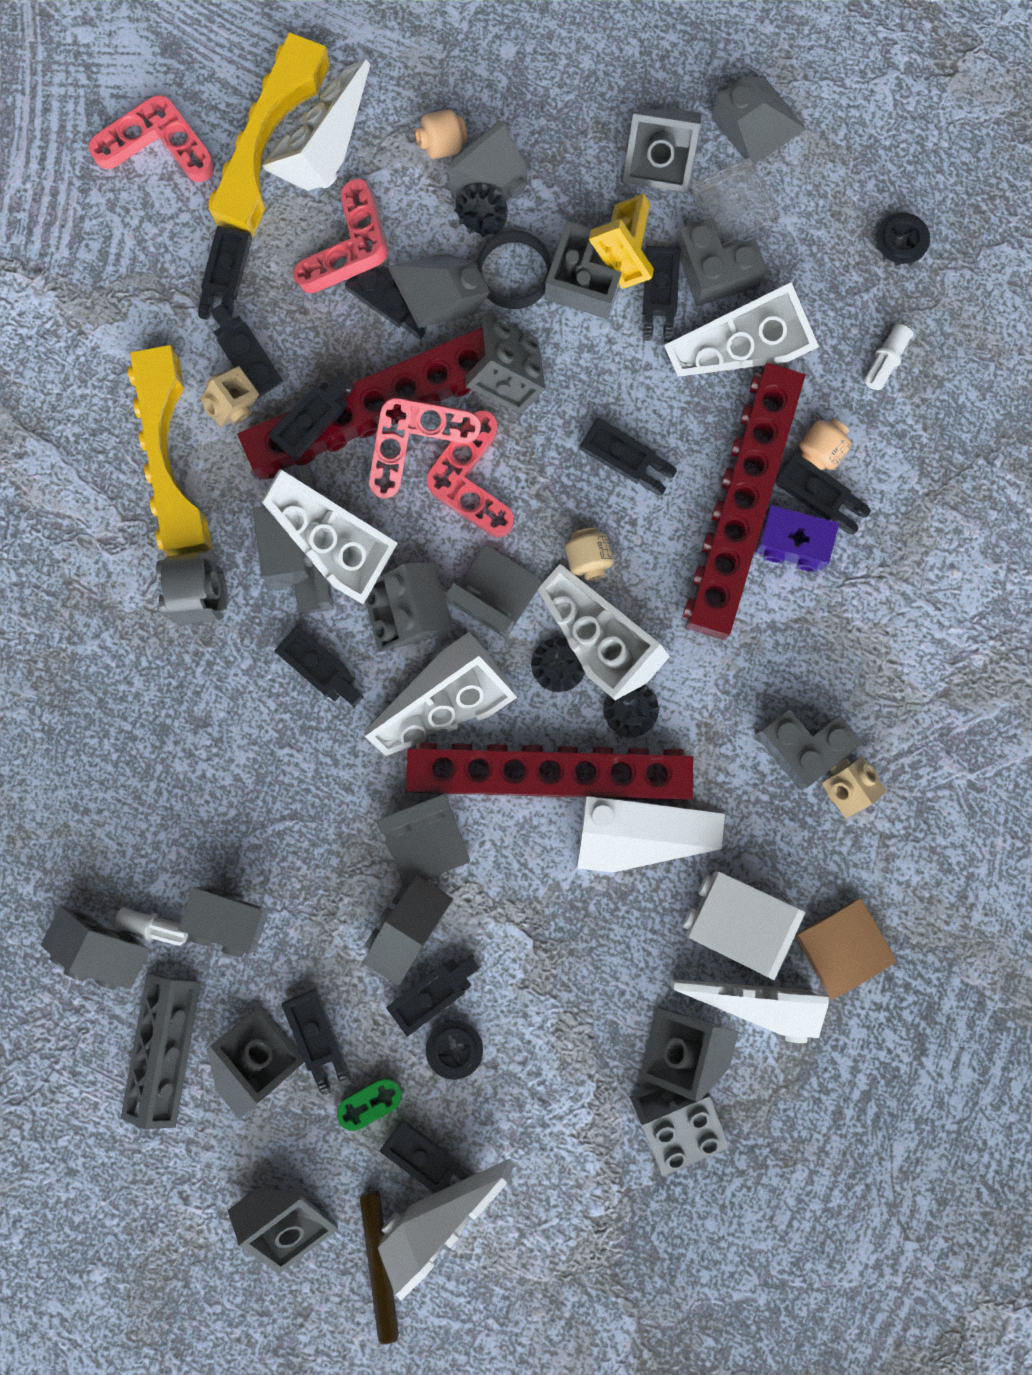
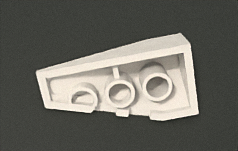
[262,59,370,191]
[664,283,819,377]
[261,469,398,604]
[538,564,670,700]
[364,632,517,756]
[577,797,725,872]
[670,979,829,1043]
[378,1159,514,1300]

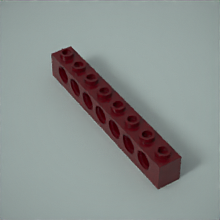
[237,327,486,480]
[682,362,806,641]
[406,742,694,800]

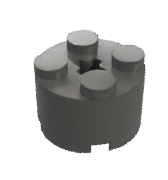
[156,550,228,626]

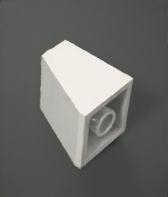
[683,871,806,980]

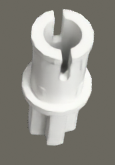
[864,324,913,390]
[115,907,188,946]

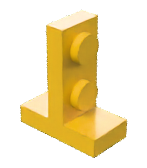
[589,193,654,289]

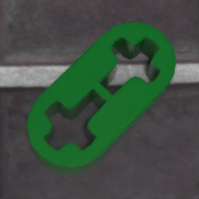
[337,1077,403,1131]

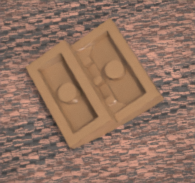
[795,898,897,999]

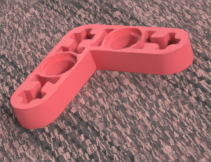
[89,95,215,182]
[293,179,388,294]
[369,397,481,498]
[427,411,514,538]

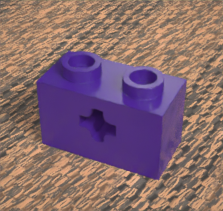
[755,505,839,572]

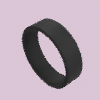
[477,230,551,309]

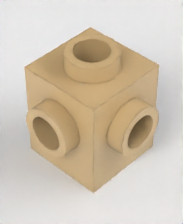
[200,366,259,427]
[822,756,887,819]

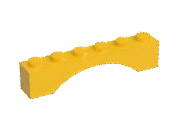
[208,32,331,238]
[127,345,213,556]

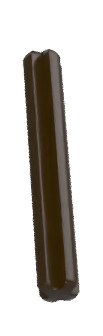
[360,1191,399,1345]

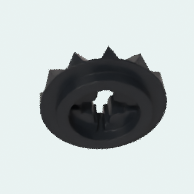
[454,183,508,238]
[875,212,930,266]
[531,636,585,692]
[603,685,660,737]
[426,1020,483,1080]

